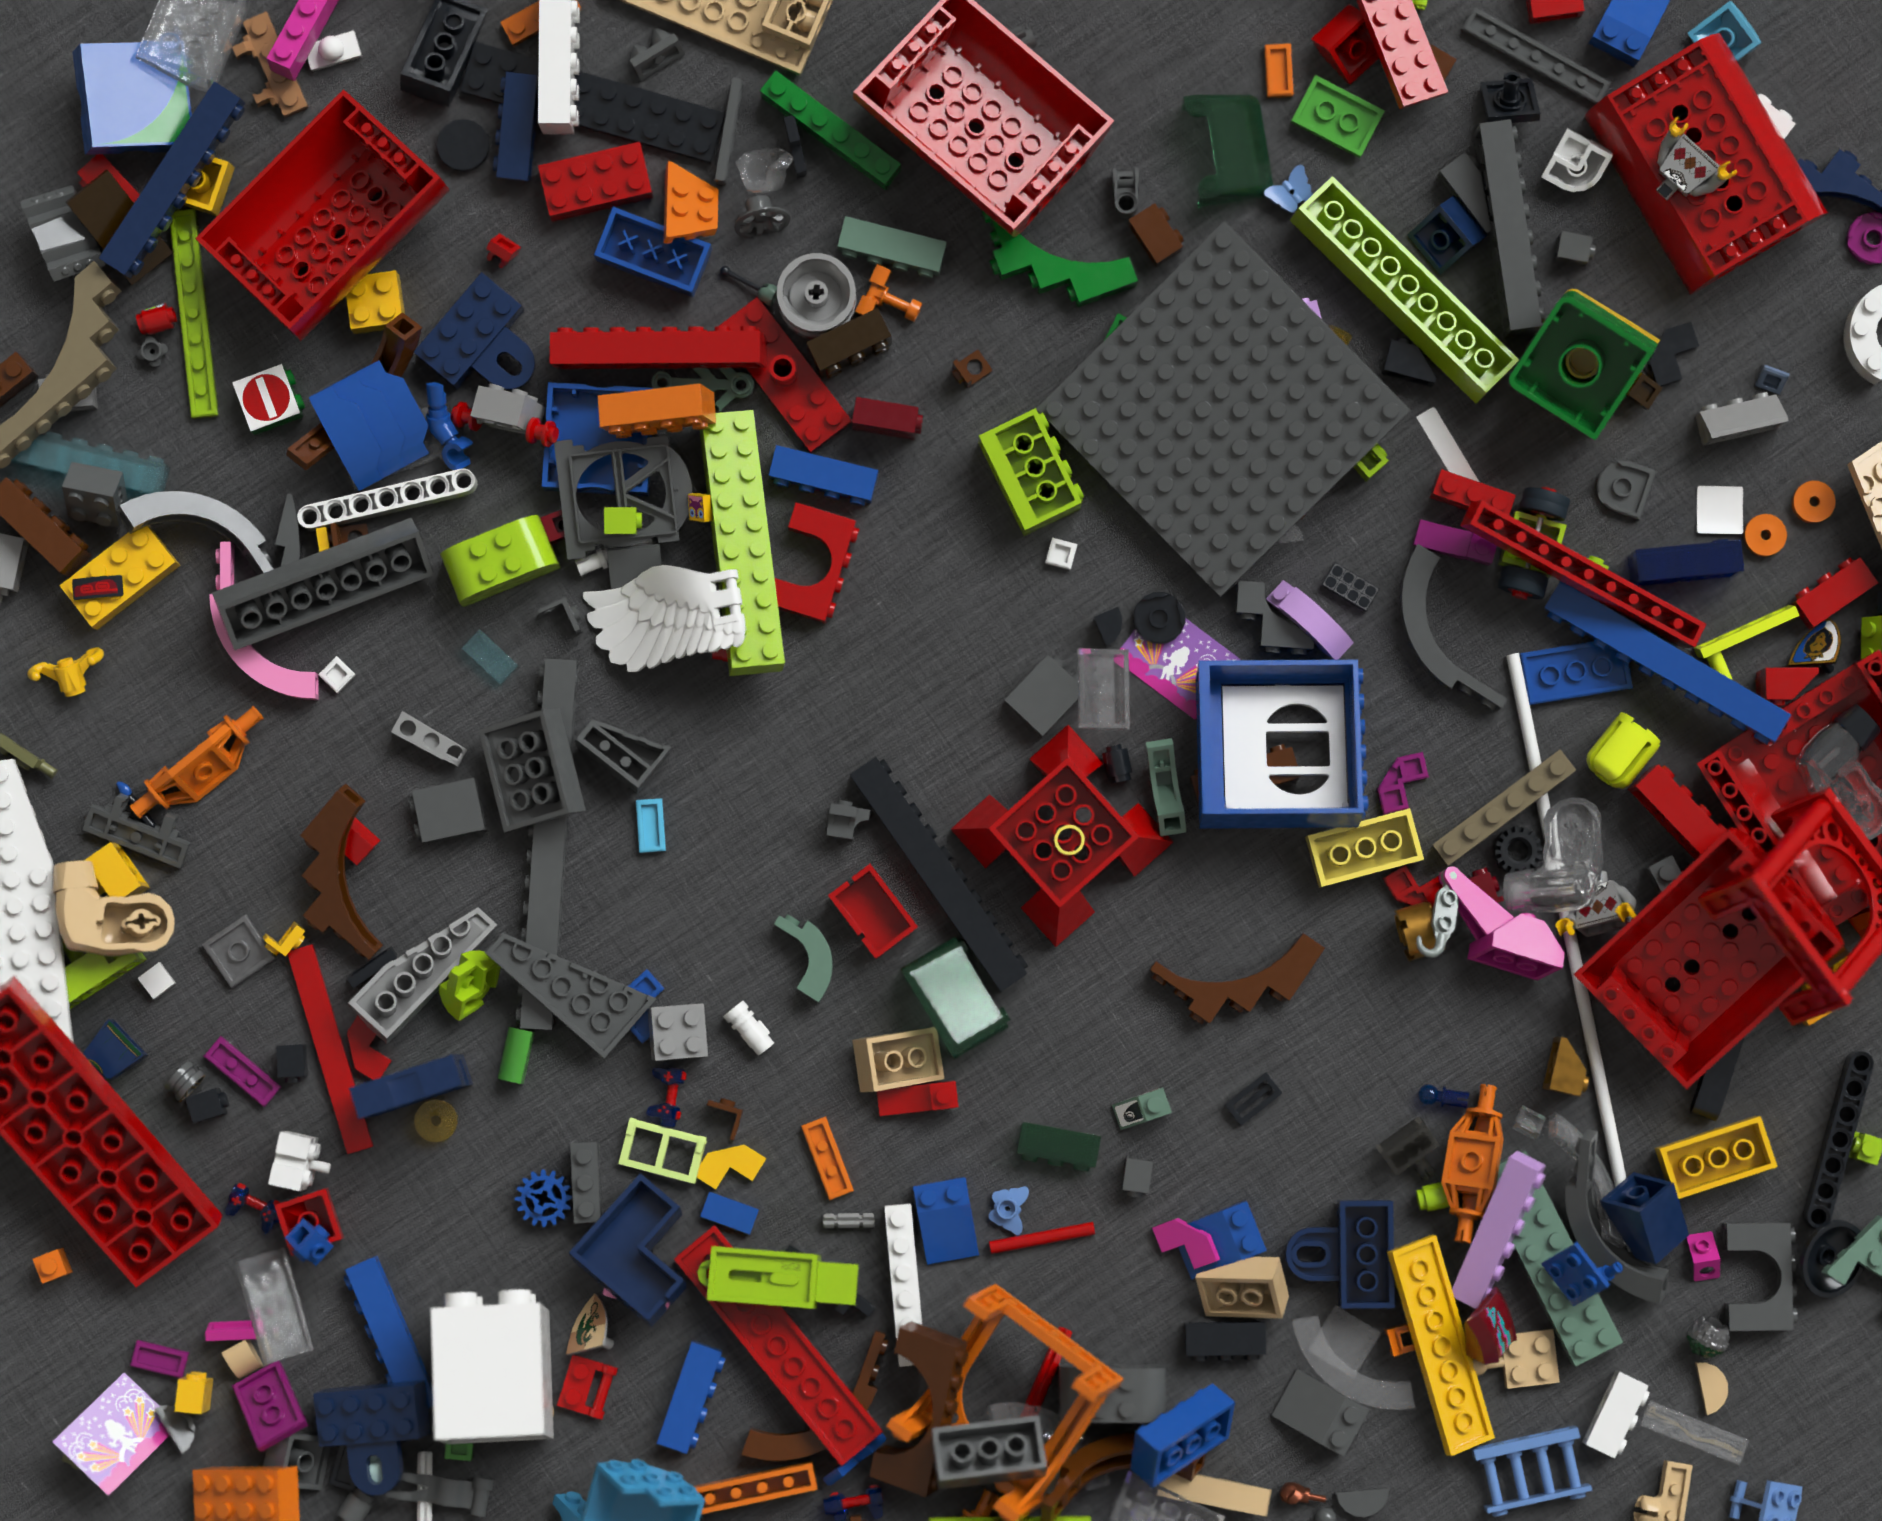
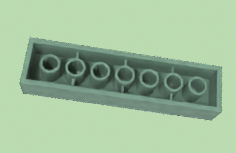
[1496,1150,1623,1366]

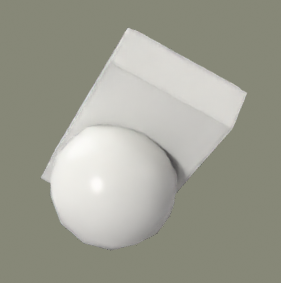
[307,30,362,72]

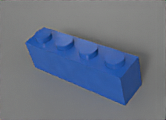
[768,445,879,506]
[657,1340,726,1454]

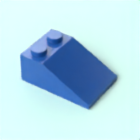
[1588,0,1670,67]
[913,1177,979,1265]
[1178,1200,1267,1279]

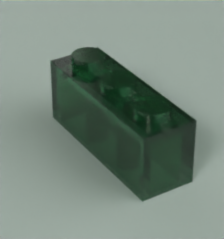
[1017,1121,1101,1172]

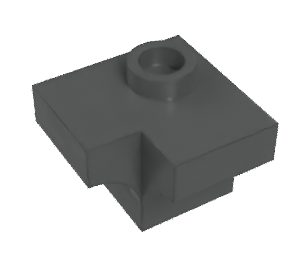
[826,800,871,840]

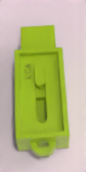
[698,1246,859,1309]

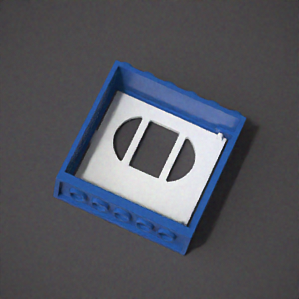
[1195,660,1368,828]

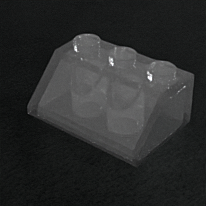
[1077,648,1130,731]

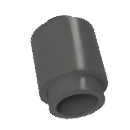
[336,1487,374,1521]

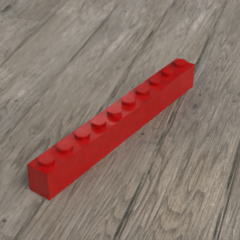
[1460,500,1706,648]

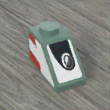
[1112,1087,1172,1130]

